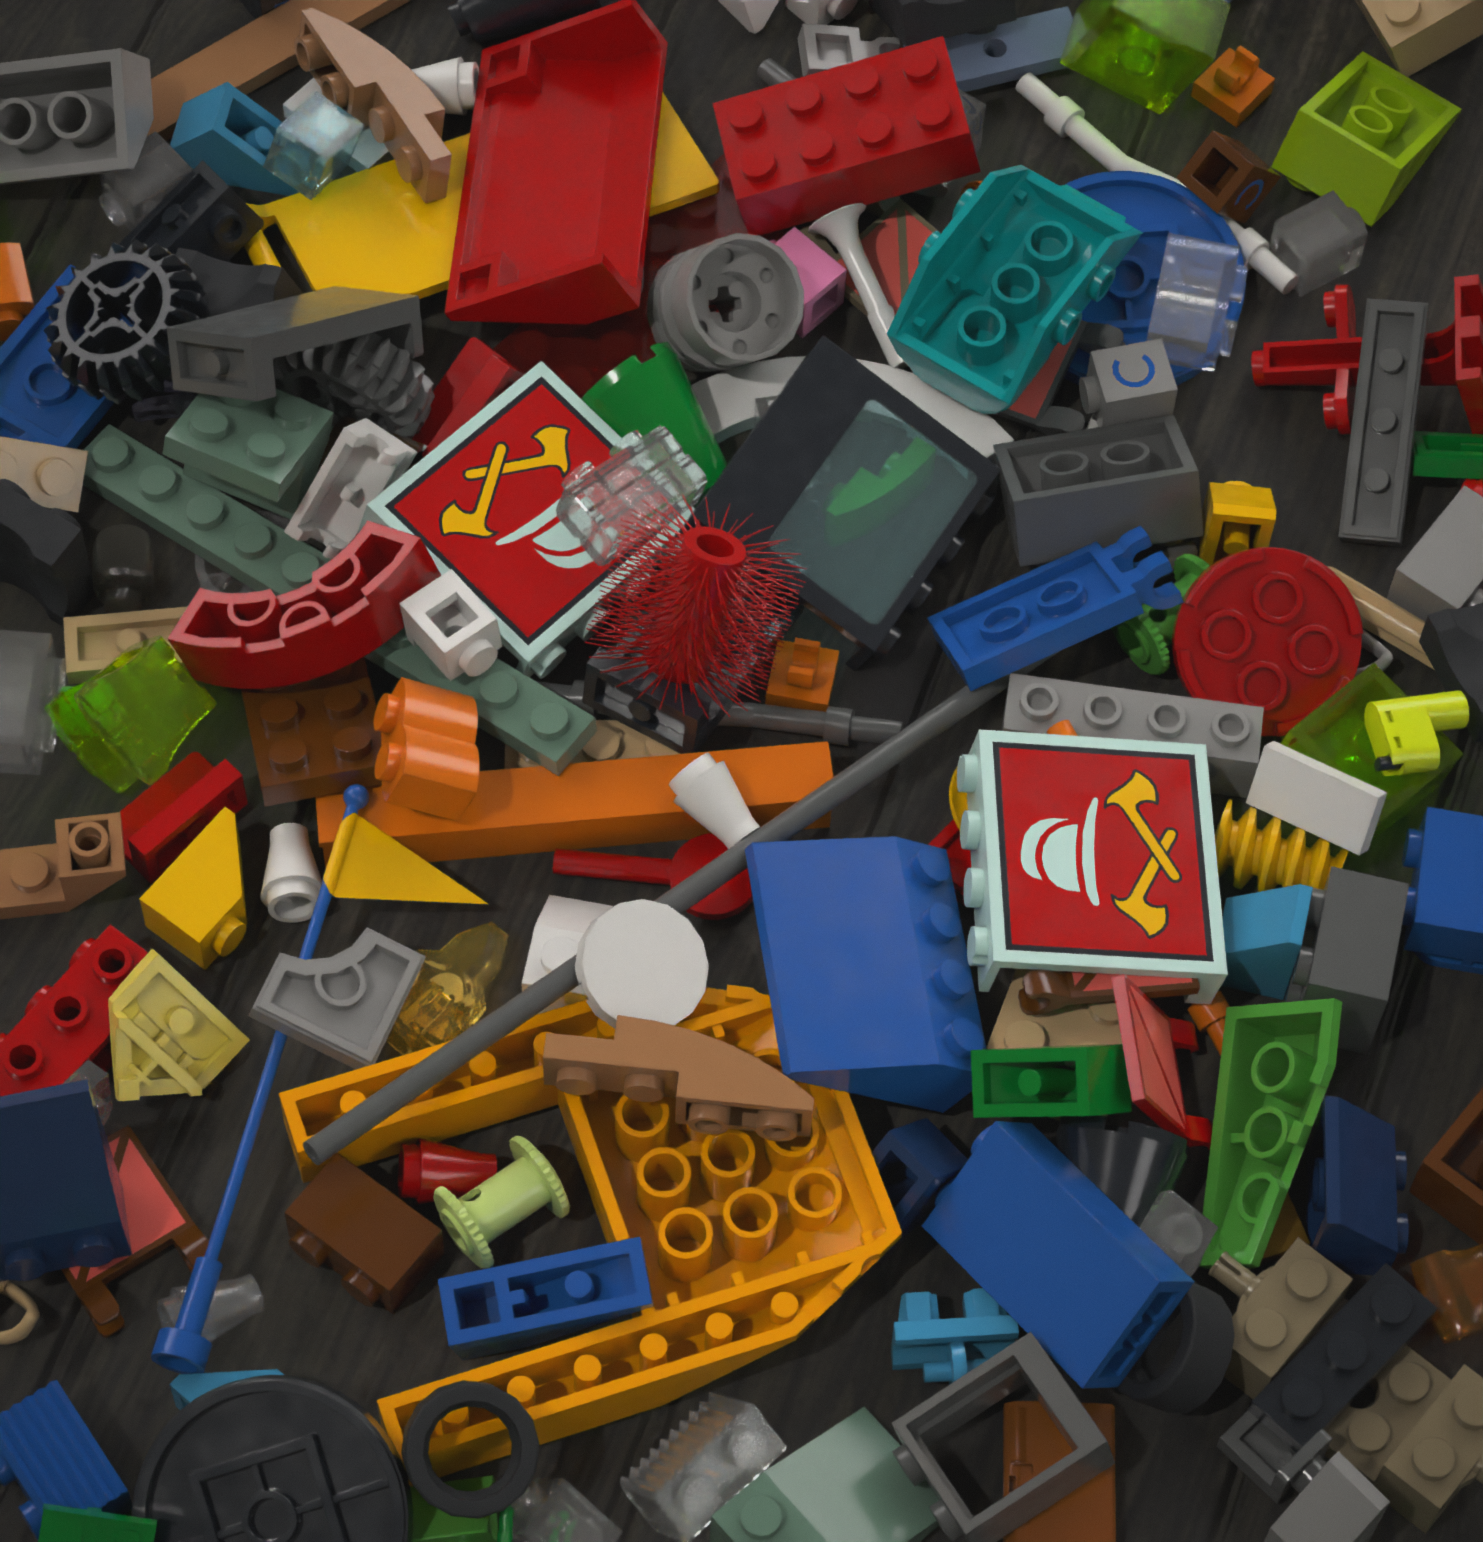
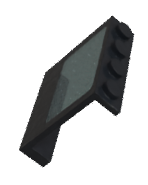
[675,335,1001,671]

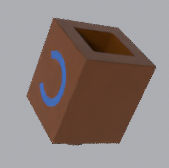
[1176,130,1281,224]

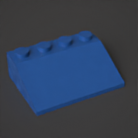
[745,836,986,1113]

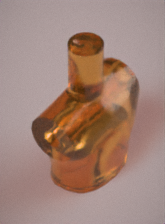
[1410,1243,1483,1344]

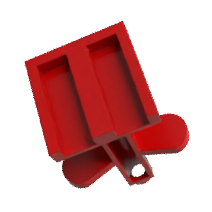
[1251,274,1483,435]

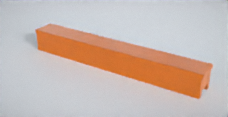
[315,741,833,867]

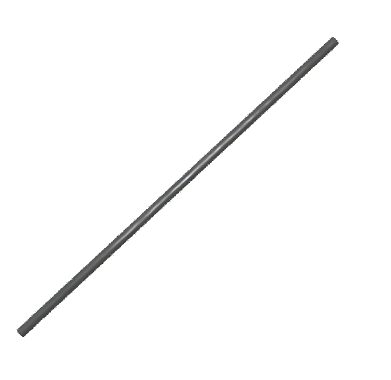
[303,538,1198,1165]

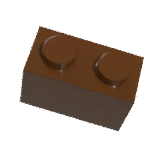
[284,1153,444,1314]

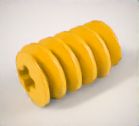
[1215,799,1349,892]

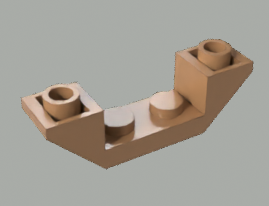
[0,812,126,920]

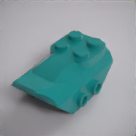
[887,165,1143,414]

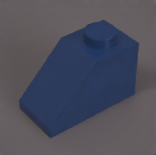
[872,1118,968,1255]

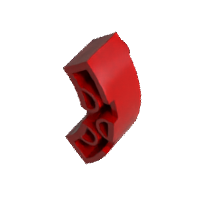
[167,520,441,689]

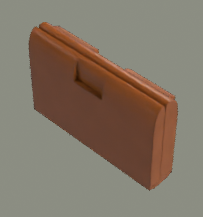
[1003,1401,1116,1542]

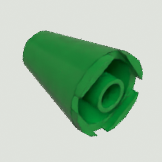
[581,342,727,508]

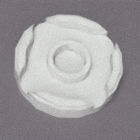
[575,899,709,1029]

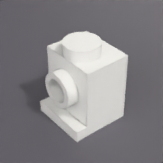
[399,569,502,681]

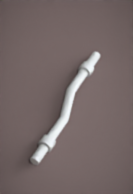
[1016,72,1299,295]

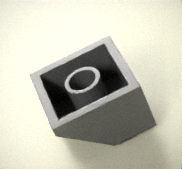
[1284,866,1409,1055]

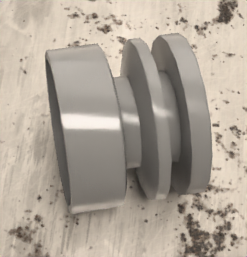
[647,233,804,374]

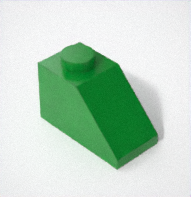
[971,1044,1132,1118]

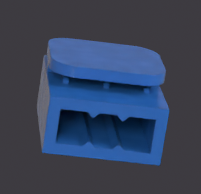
[1402,807,1483,975]

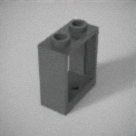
[892,1332,1115,1542]

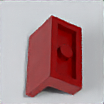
[412,337,526,457]
[120,752,248,884]

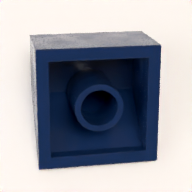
[1305,1096,1409,1275]

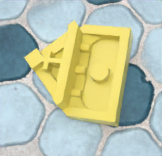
[108,949,250,1101]

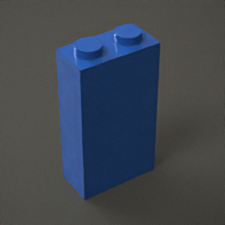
[922,1121,1195,1389]

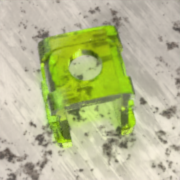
[44,635,217,793]

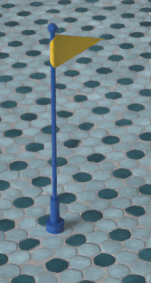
[151,784,489,1374]

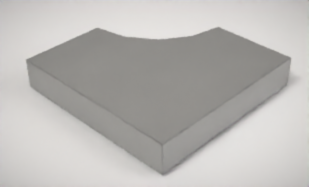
[248,927,426,1069]

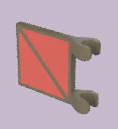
[799,196,939,316]

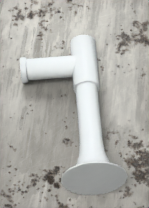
[808,203,908,369]

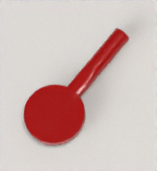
[553,833,753,920]

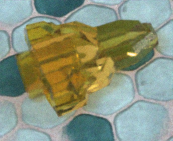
[386,922,509,1055]

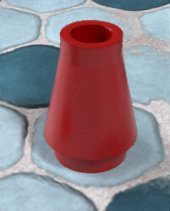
[398,1138,497,1205]

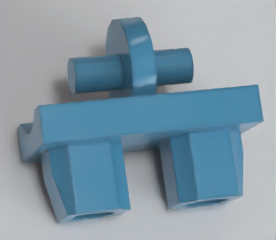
[891,1288,1019,1385]

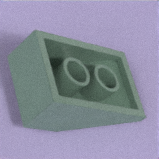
[709,1406,939,1542]

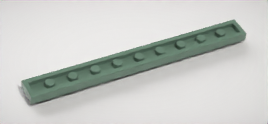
[83,424,597,776]

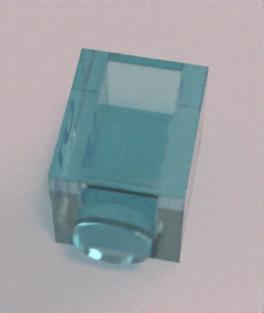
[263,91,365,200]

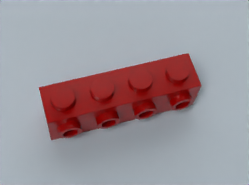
[0,924,148,1096]

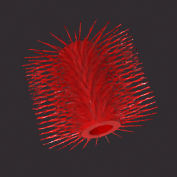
[585,494,807,719]

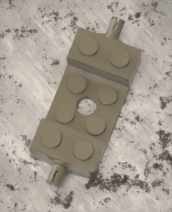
[1208,1237,1483,1534]

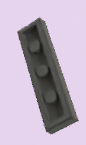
[1338,298,1430,547]

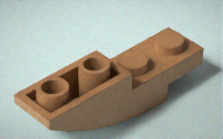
[294,8,452,203]
[543,1015,814,1141]

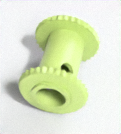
[433,1136,570,1269]

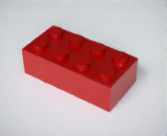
[712,36,981,236]

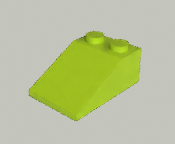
[1271,51,1462,227]

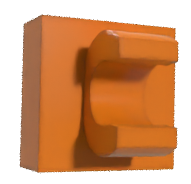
[1191,45,1275,128]
[765,637,840,712]

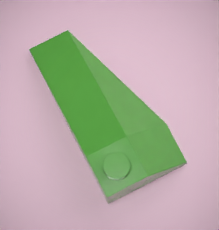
[1197,998,1342,1269]

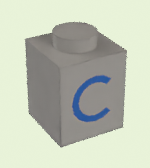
[1079,338,1178,427]

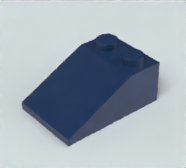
[0,1079,132,1282]

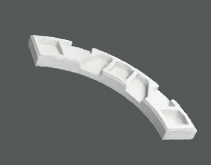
[692,356,1014,482]

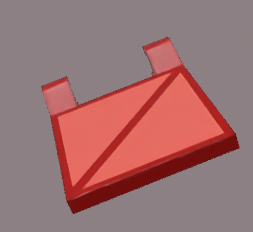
[1111,974,1213,1156]

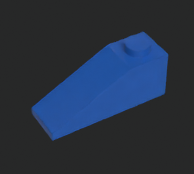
[438,1237,654,1361]

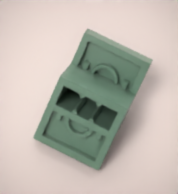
[163,389,334,520]

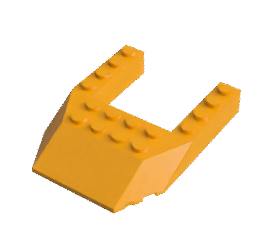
[279,984,902,1487]

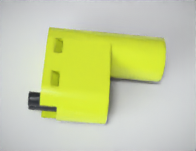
[1364,690,1469,776]

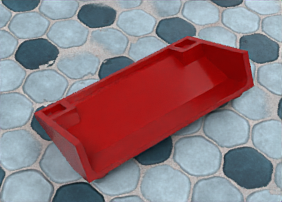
[444,0,668,324]

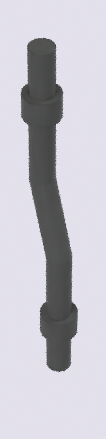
[536,680,903,746]

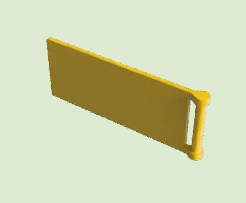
[244,92,719,299]

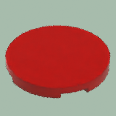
[1172,547,1363,737]

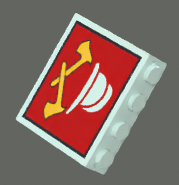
[358,361,695,679]
[957,729,1228,1004]

